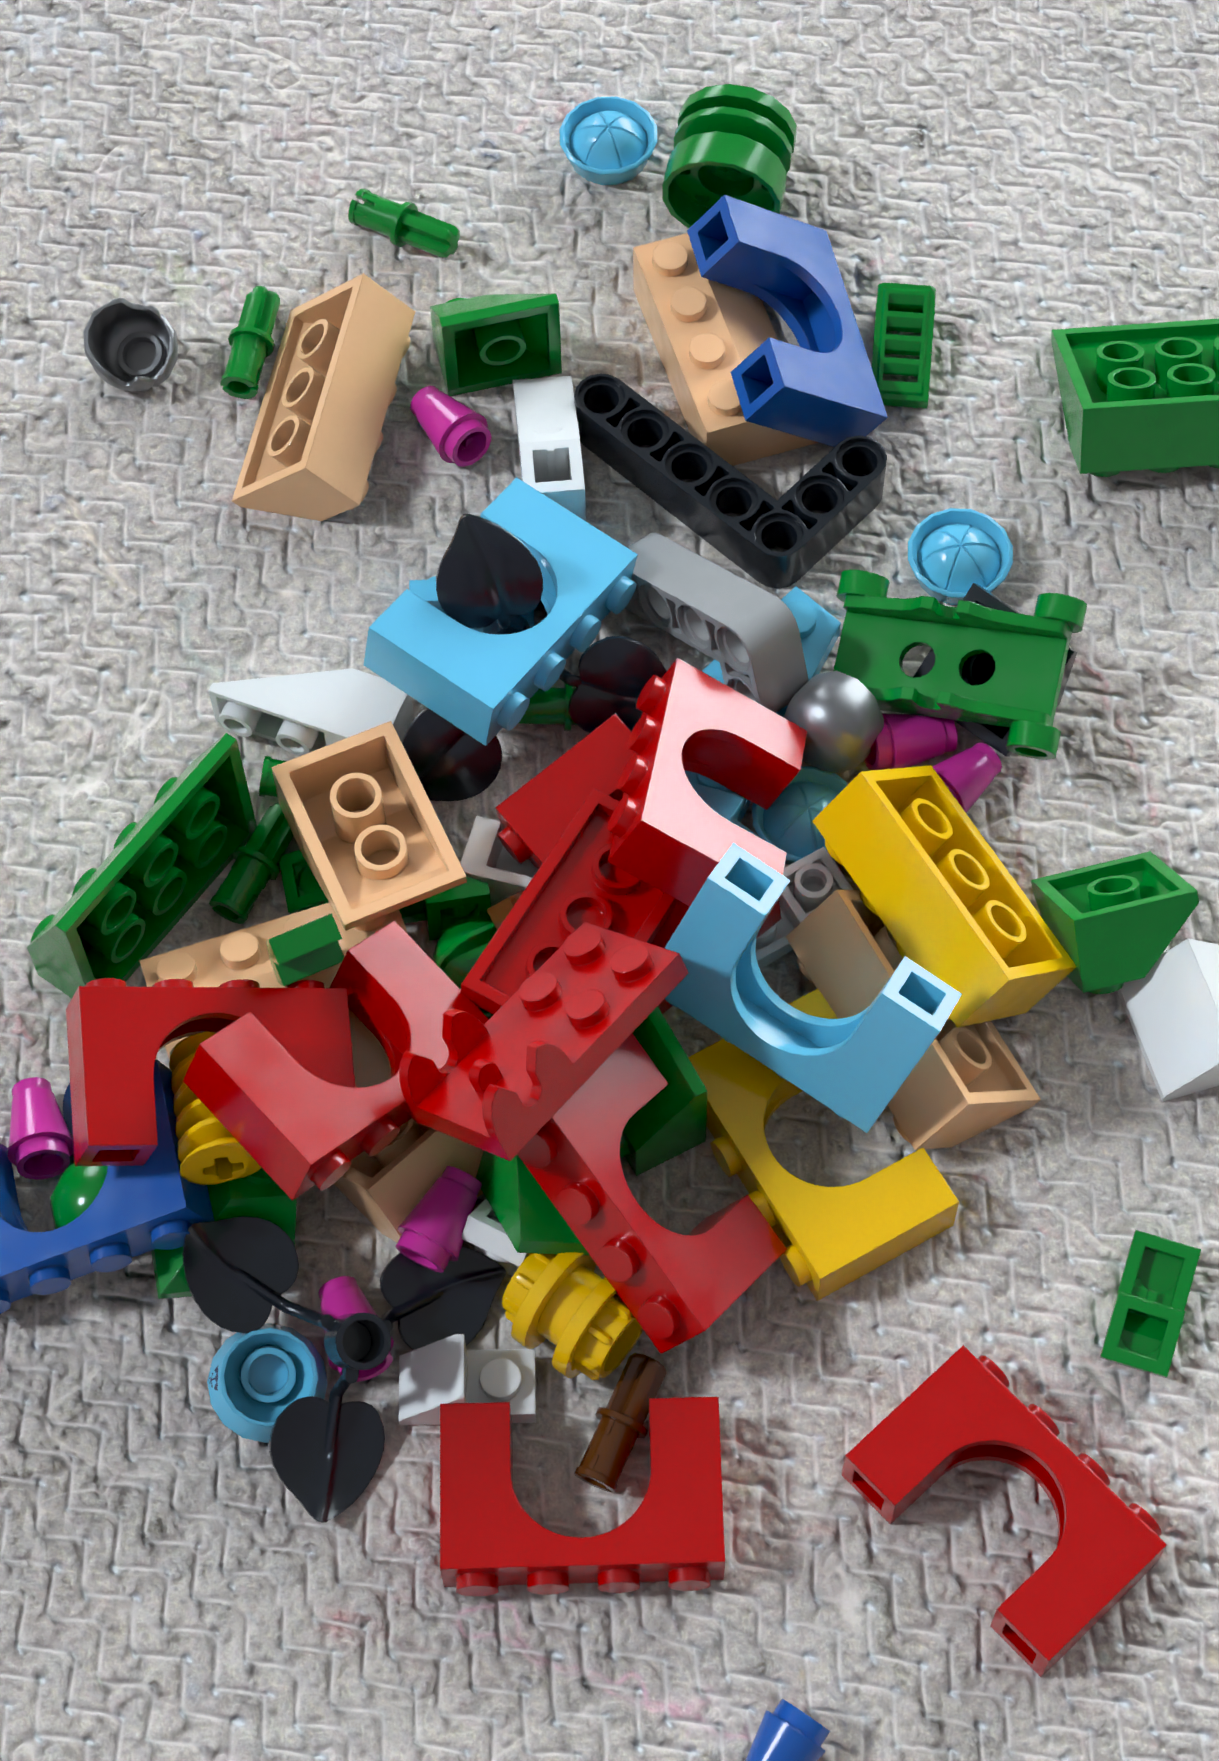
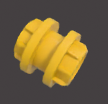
[502,1252,643,1380]

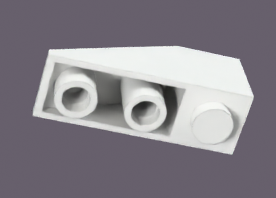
[513,376,586,521]
[208,668,414,756]

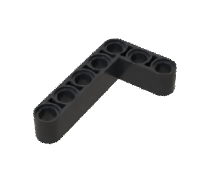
[574,373,887,589]

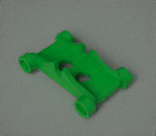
[833,569,1087,760]

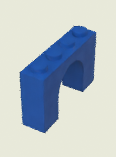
[687,195,888,447]
[0,1060,214,1314]

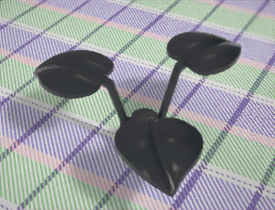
[402,514,667,801]
[182,1216,506,1523]

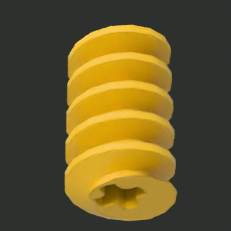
[169,1031,262,1185]

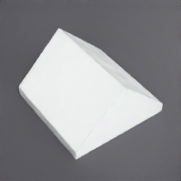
[1117,938,1219,1102]

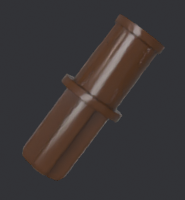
[574,1353,666,1493]

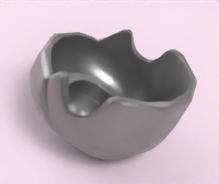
[83,298,179,391]
[784,671,884,773]

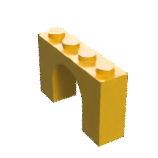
[688,988,959,1301]

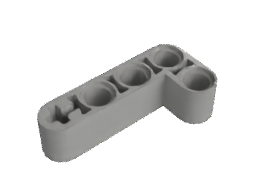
[625,532,809,713]

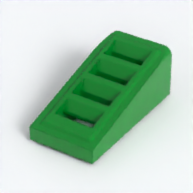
[871,283,936,409]

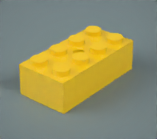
[812,765,1077,1028]

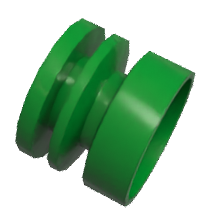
[662,84,797,228]

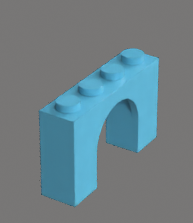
[364,477,638,746]
[665,843,962,1133]

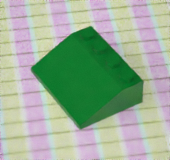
[1051,319,1219,477]
[27,733,257,998]

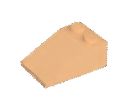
[272,721,467,931]

